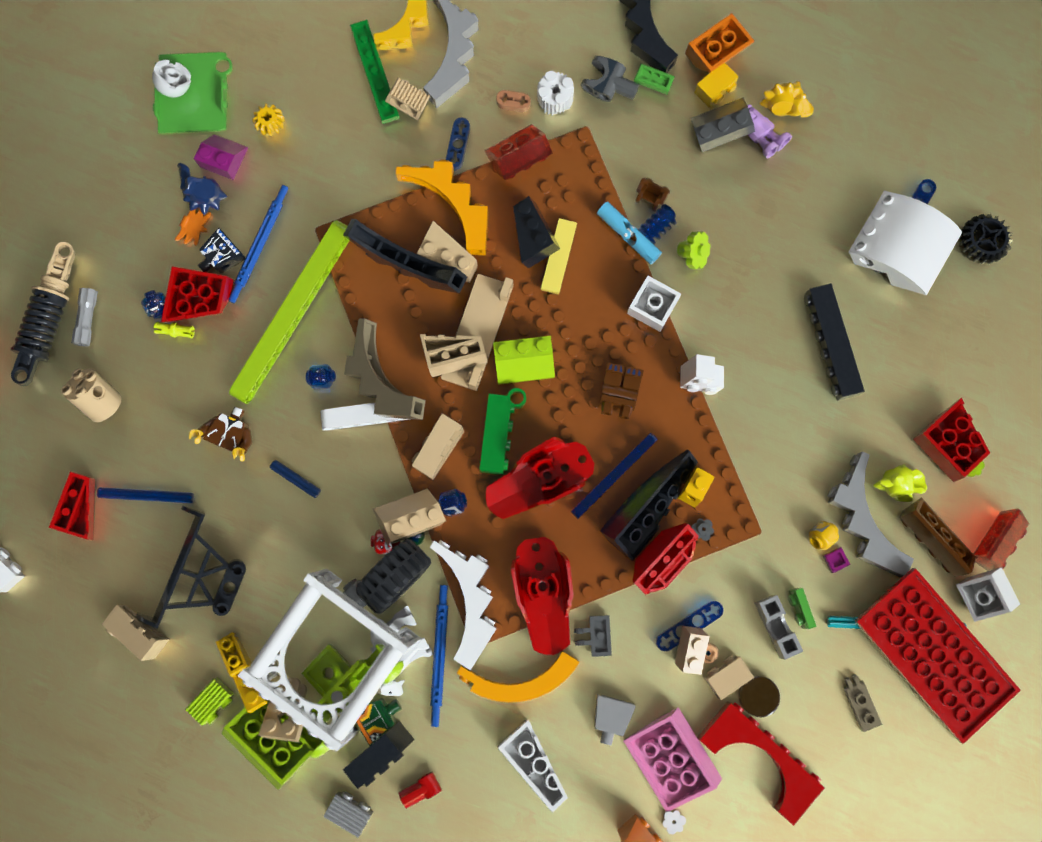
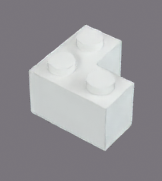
[680,354,724,395]

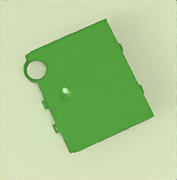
[153,52,232,133]

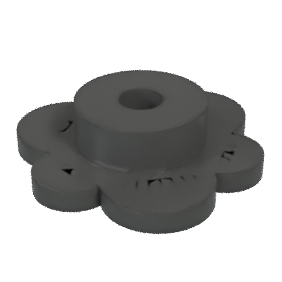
[691,519,714,541]

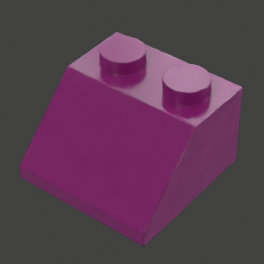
[194,134,248,180]

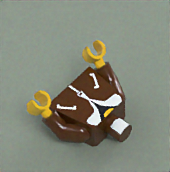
[189,407,252,461]

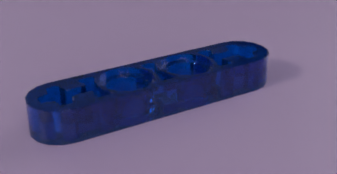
[655,601,723,651]

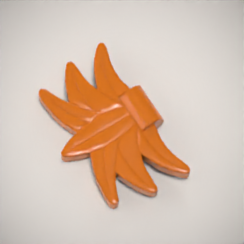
[175,209,211,246]

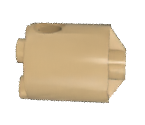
[61,368,122,422]

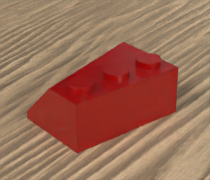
[913,398,990,482]

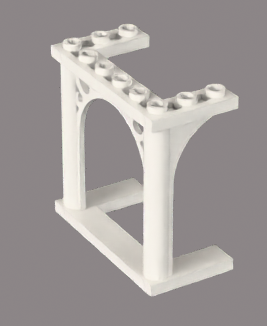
[238,569,422,751]

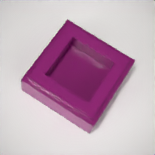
[823,547,851,573]

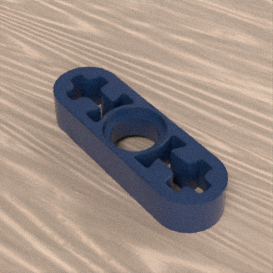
[446,117,470,171]

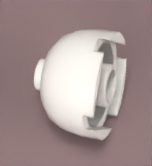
[152,60,191,98]

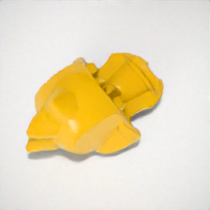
[760,81,814,117]

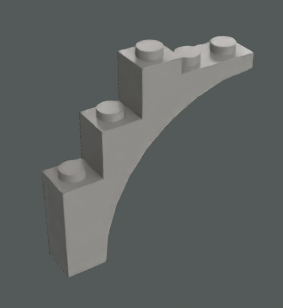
[423,0,479,108]
[828,452,914,578]

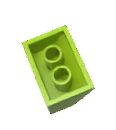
[493,336,555,385]

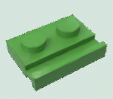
[788,588,817,629]

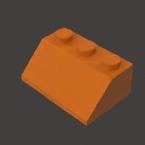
[685,13,754,73]

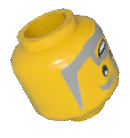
[809,521,839,550]

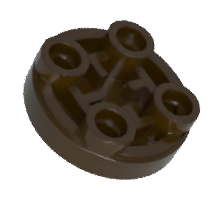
[739,676,780,717]

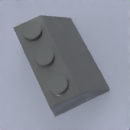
[691,97,755,152]

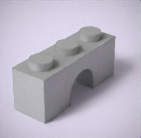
[755,595,803,660]

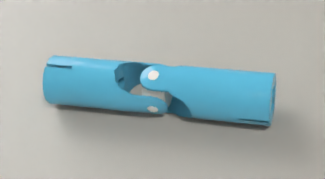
[597,202,662,265]

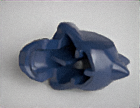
[177,163,227,215]

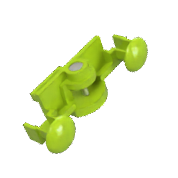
[299,644,404,758]

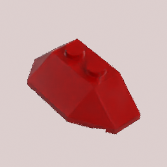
[632,523,699,595]

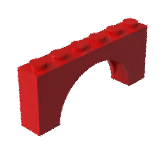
[697,701,825,826]

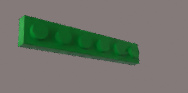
[350,20,400,124]

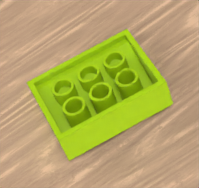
[222,700,313,790]

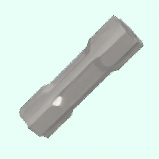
[71,288,98,347]

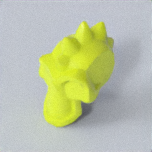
[873,464,927,502]

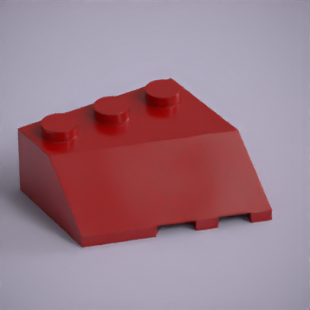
[161,266,234,323]

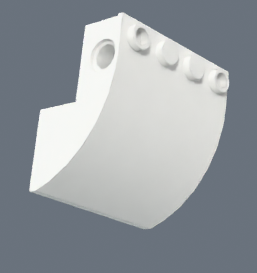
[849,191,962,295]

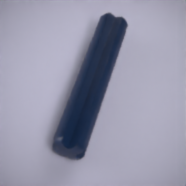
[270,460,321,498]

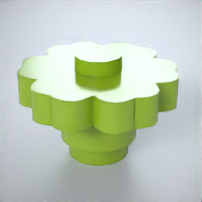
[677,231,710,269]

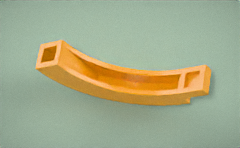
[457,651,580,702]

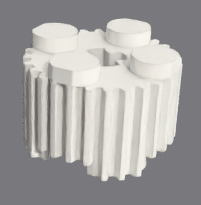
[537,71,574,116]

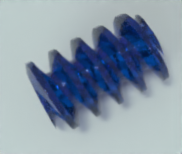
[638,204,677,245]

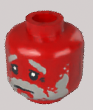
[370,529,401,554]

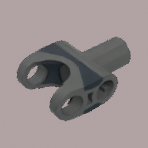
[581,56,639,102]

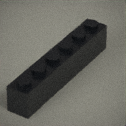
[804,283,865,401]

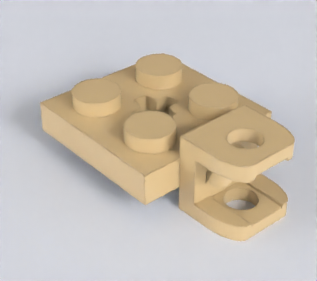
[259,677,307,742]

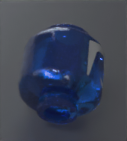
[437,489,467,516]

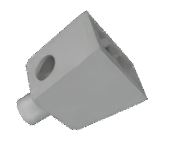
[595,694,636,745]

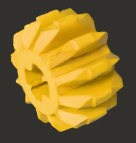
[252,103,285,137]

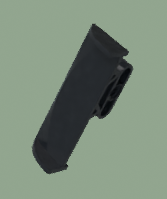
[136,505,246,629]

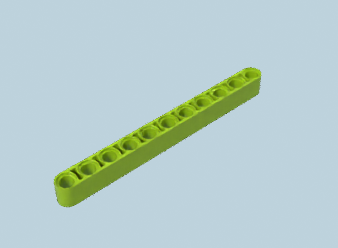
[229,220,350,404]

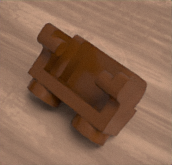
[635,178,670,212]

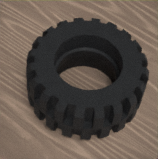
[356,539,431,614]

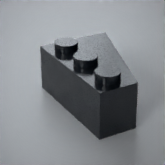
[513,196,560,268]
[343,721,415,789]

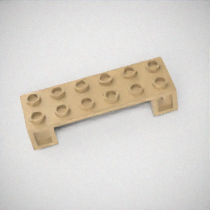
[441,274,513,391]

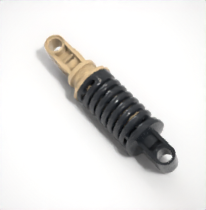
[10,242,75,386]

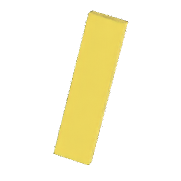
[541,218,577,294]

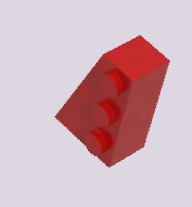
[49,472,95,540]

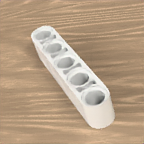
[320,403,410,430]

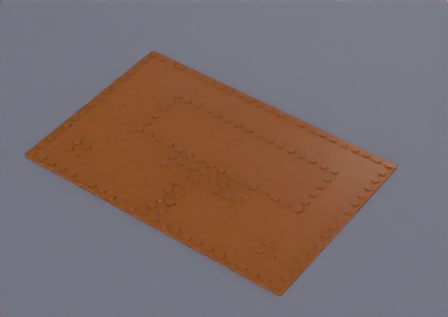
[315,126,762,643]

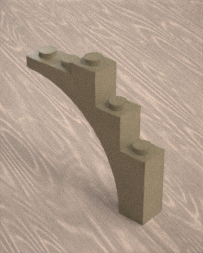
[344,319,426,420]

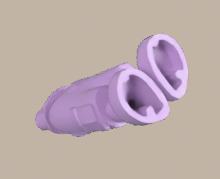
[747,104,792,158]

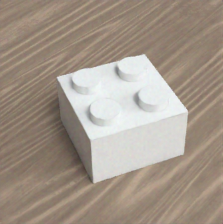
[627,276,681,332]
[956,567,1020,622]

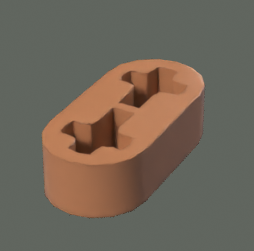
[496,90,531,112]

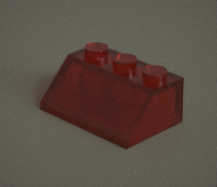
[484,124,553,180]
[973,508,1029,571]

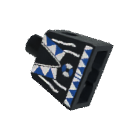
[198,228,246,274]

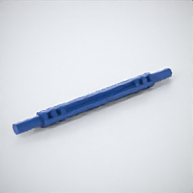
[228,185,289,304]
[430,585,448,727]

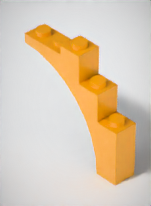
[396,159,488,255]

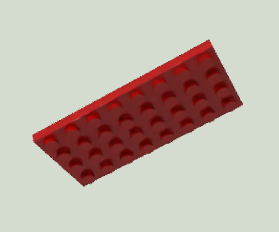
[855,568,1021,744]

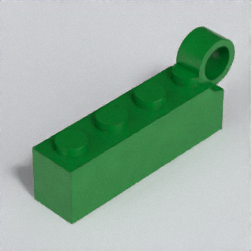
[480,388,526,475]

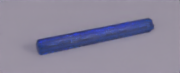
[97,487,194,503]

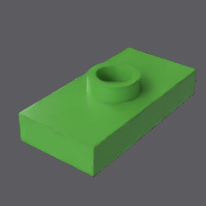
[634,64,675,95]

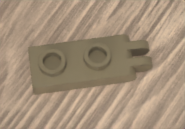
[844,674,882,732]

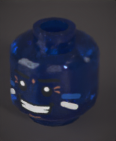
[141,290,166,319]

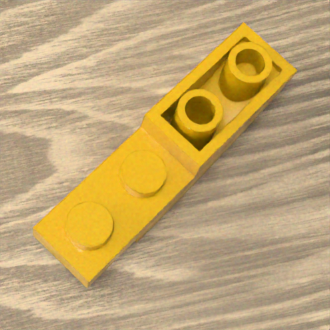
[216,632,268,714]

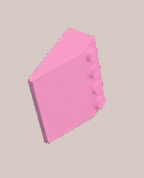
[624,707,722,812]

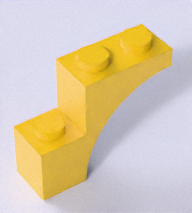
[374,0,429,50]

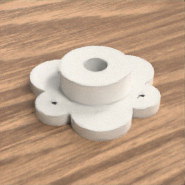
[662,810,686,835]

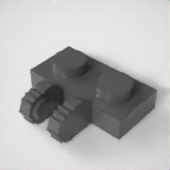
[574,615,612,657]

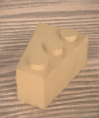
[420,334,487,377]
[102,605,169,661]

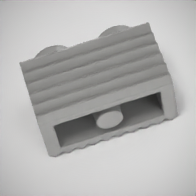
[323,791,373,838]

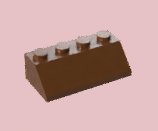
[900,497,976,577]

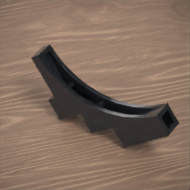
[619,0,678,73]
[343,219,467,293]

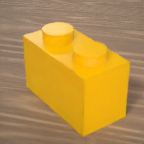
[694,63,739,107]

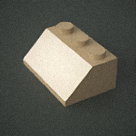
[373,489,446,546]

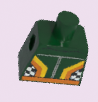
[356,698,402,746]

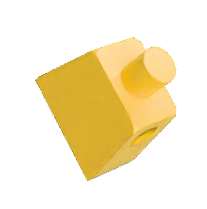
[678,467,715,508]

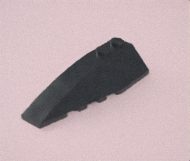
[600,450,698,561]

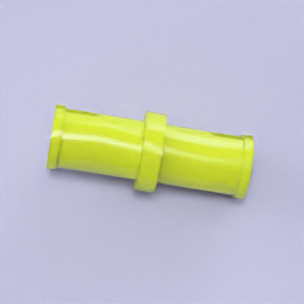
[154,322,195,338]

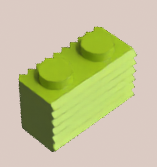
[185,677,235,726]

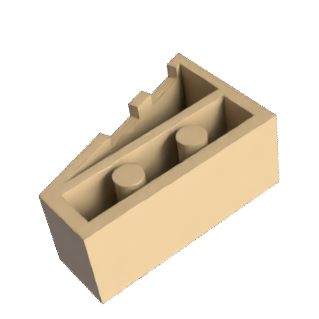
[417,221,478,283]
[412,414,464,480]

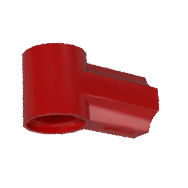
[398,771,442,809]

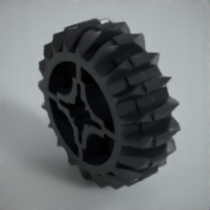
[959,214,1013,264]

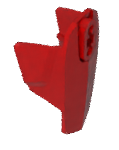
[486,437,595,519]
[511,537,574,655]

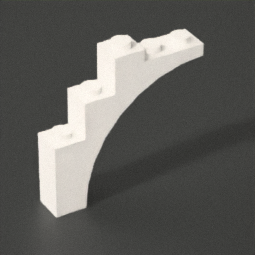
[430,540,497,670]

